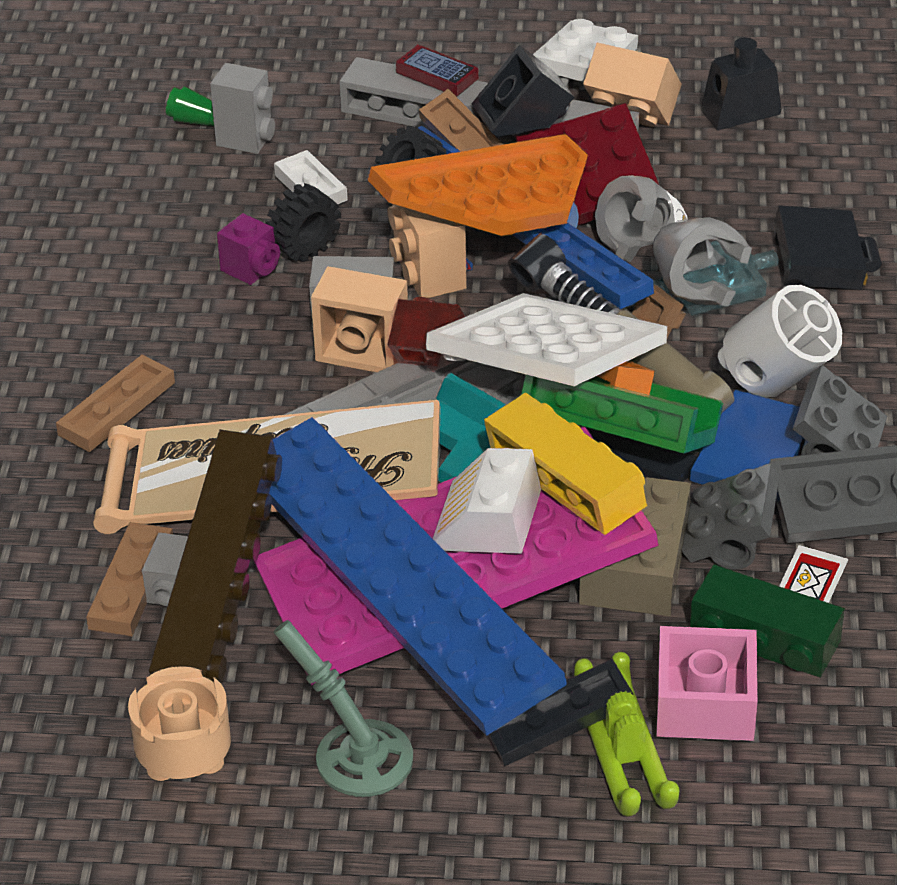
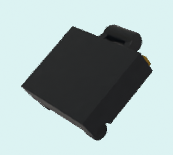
[774,205,882,290]

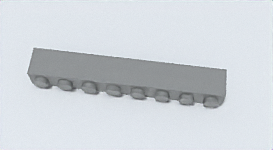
[340,57,639,145]

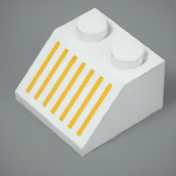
[433,448,541,554]

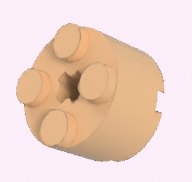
[128,667,231,781]

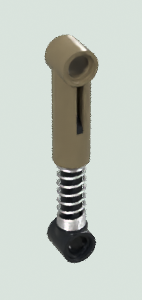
[508,233,735,414]

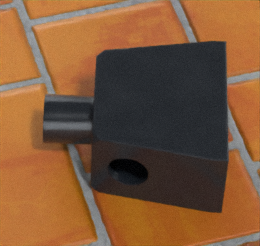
[701,37,782,131]

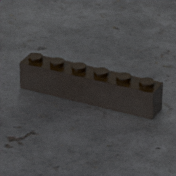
[149,429,282,684]

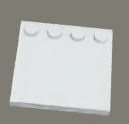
[426,293,667,386]

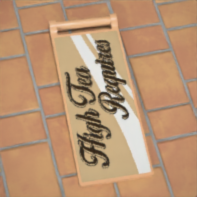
[93,400,441,534]

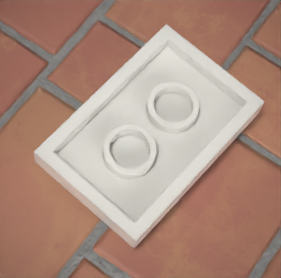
[533,19,638,82]

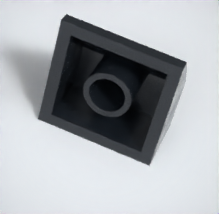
[471,45,575,137]

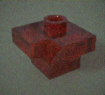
[387,297,465,367]

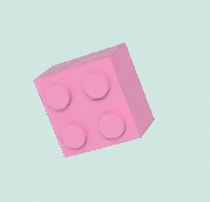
[656,626,757,741]

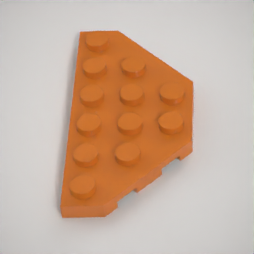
[368,134,588,236]

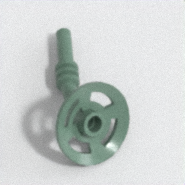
[274,620,413,797]

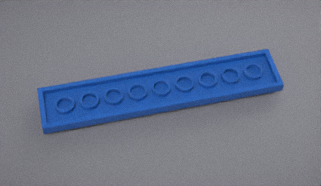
[269,417,567,736]

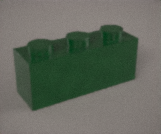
[690,565,845,678]

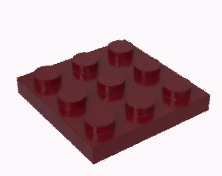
[516,103,659,225]

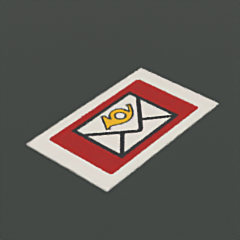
[779,545,849,603]

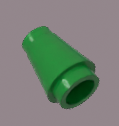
[166,86,214,126]

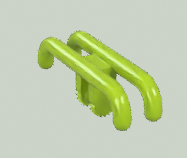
[574,652,680,817]

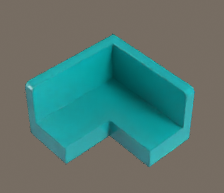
[435,373,506,483]

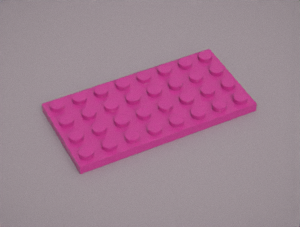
[254,426,659,685]

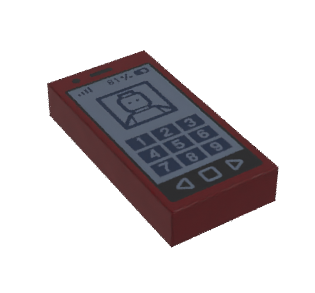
[396,44,479,97]

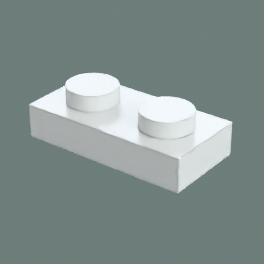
[274,150,348,204]

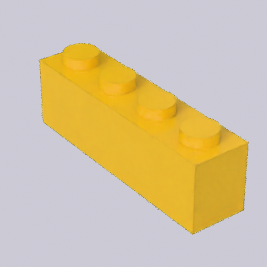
[484,392,647,535]

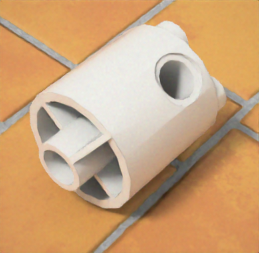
[718,285,842,398]

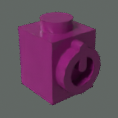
[217,213,280,285]

